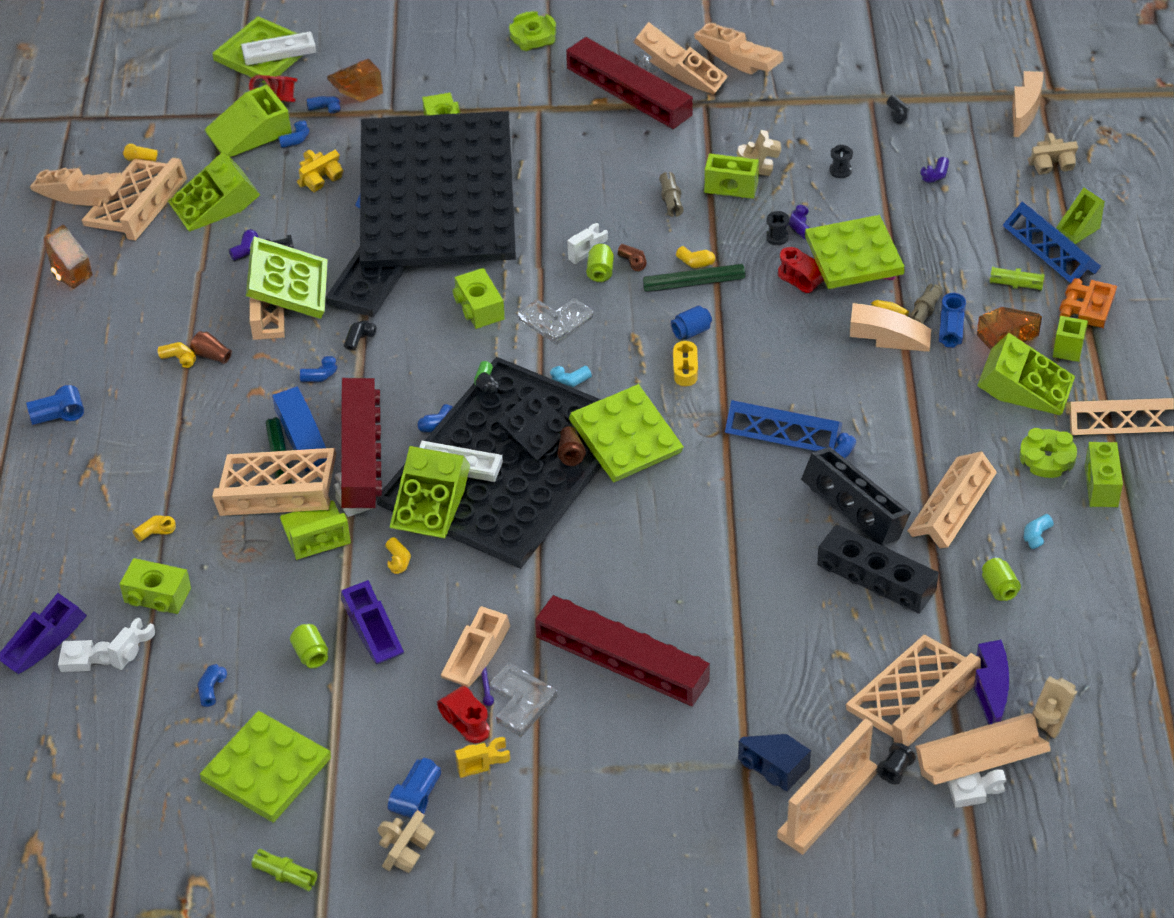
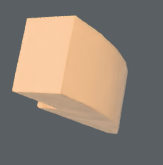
[1012,71,1043,137]
[850,303,931,352]
[441,606,510,687]

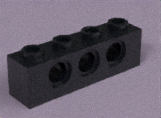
[801,447,911,546]
[817,524,939,614]

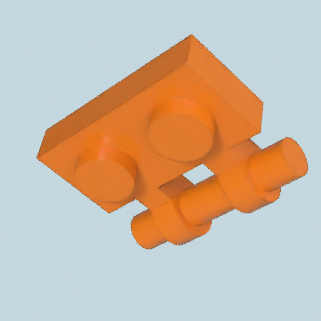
[1059,278,1117,328]

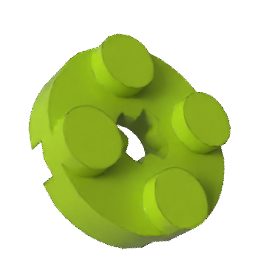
[509,11,556,51]
[1019,428,1077,478]

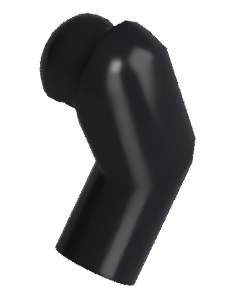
[886,95,910,123]
[344,320,377,351]

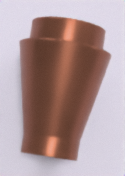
[190,331,232,364]
[558,426,586,466]

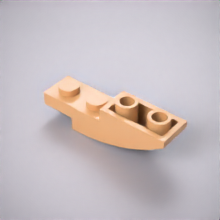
[633,22,728,94]
[694,23,784,75]
[30,168,125,206]

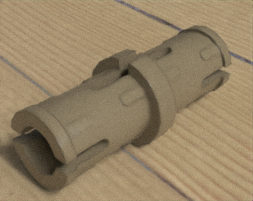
[659,172,684,217]
[909,284,943,324]

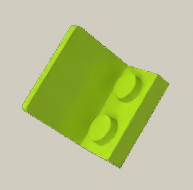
[280,500,351,560]

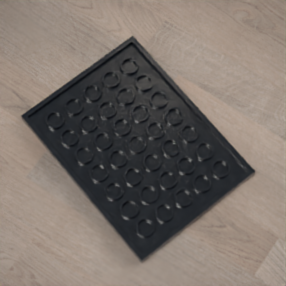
[360,111,516,268]
[376,356,601,569]

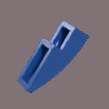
[272,386,327,472]

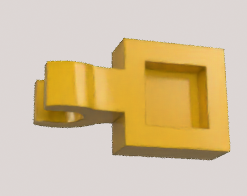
[455,737,511,778]

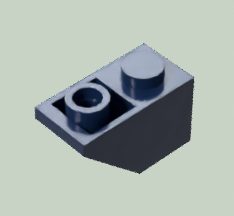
[738,734,811,792]

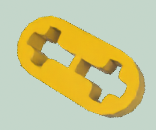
[673,341,698,387]

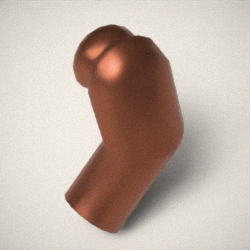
[617,244,647,271]

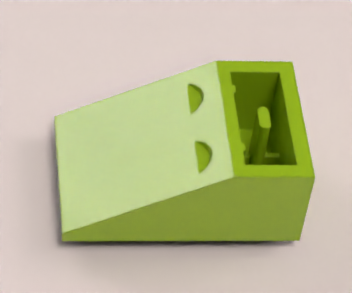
[204,85,292,157]
[168,152,260,232]
[977,333,1075,415]
[389,446,470,539]

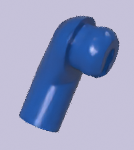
[306,96,341,113]
[278,120,309,148]
[300,356,338,382]
[417,404,453,433]
[834,433,856,459]
[198,664,227,707]

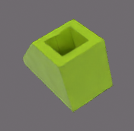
[1053,316,1088,362]

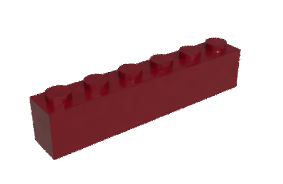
[566,37,693,130]
[341,378,382,508]
[535,595,710,707]

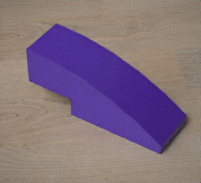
[341,580,404,665]
[0,593,87,674]
[973,640,1009,725]

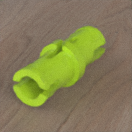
[989,267,1045,291]
[251,849,317,891]

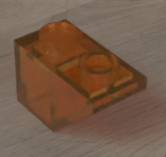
[327,58,383,102]
[43,225,93,289]
[977,307,1042,350]

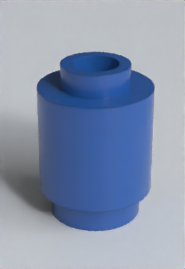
[671,305,712,340]

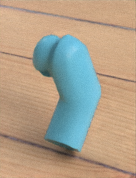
[550,366,592,387]
[1024,514,1054,549]

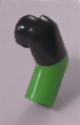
[474,361,500,395]

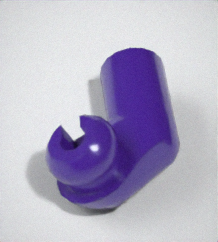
[920,157,950,183]
[789,204,810,239]
[229,229,259,261]

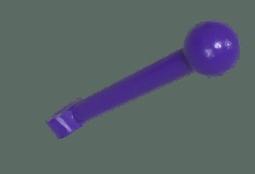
[481,667,494,706]

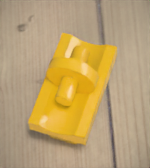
[297,149,343,192]

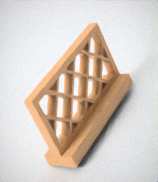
[82,158,188,241]
[212,448,336,516]
[846,635,981,747]
[777,718,878,855]

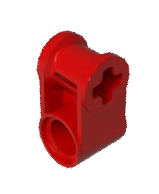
[249,75,298,103]
[778,247,824,293]
[437,685,490,743]

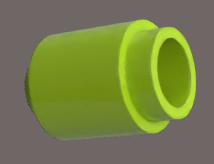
[586,244,614,282]
[982,558,1021,601]
[290,624,328,669]

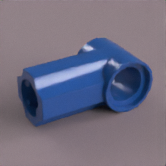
[939,292,966,348]
[26,385,84,425]
[388,757,441,819]

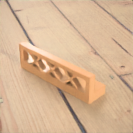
[250,298,285,340]
[1066,398,1174,435]
[908,451,997,549]
[915,713,1050,785]

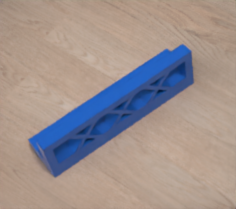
[1002,201,1101,283]
[725,400,843,451]

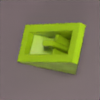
[1056,187,1105,244]

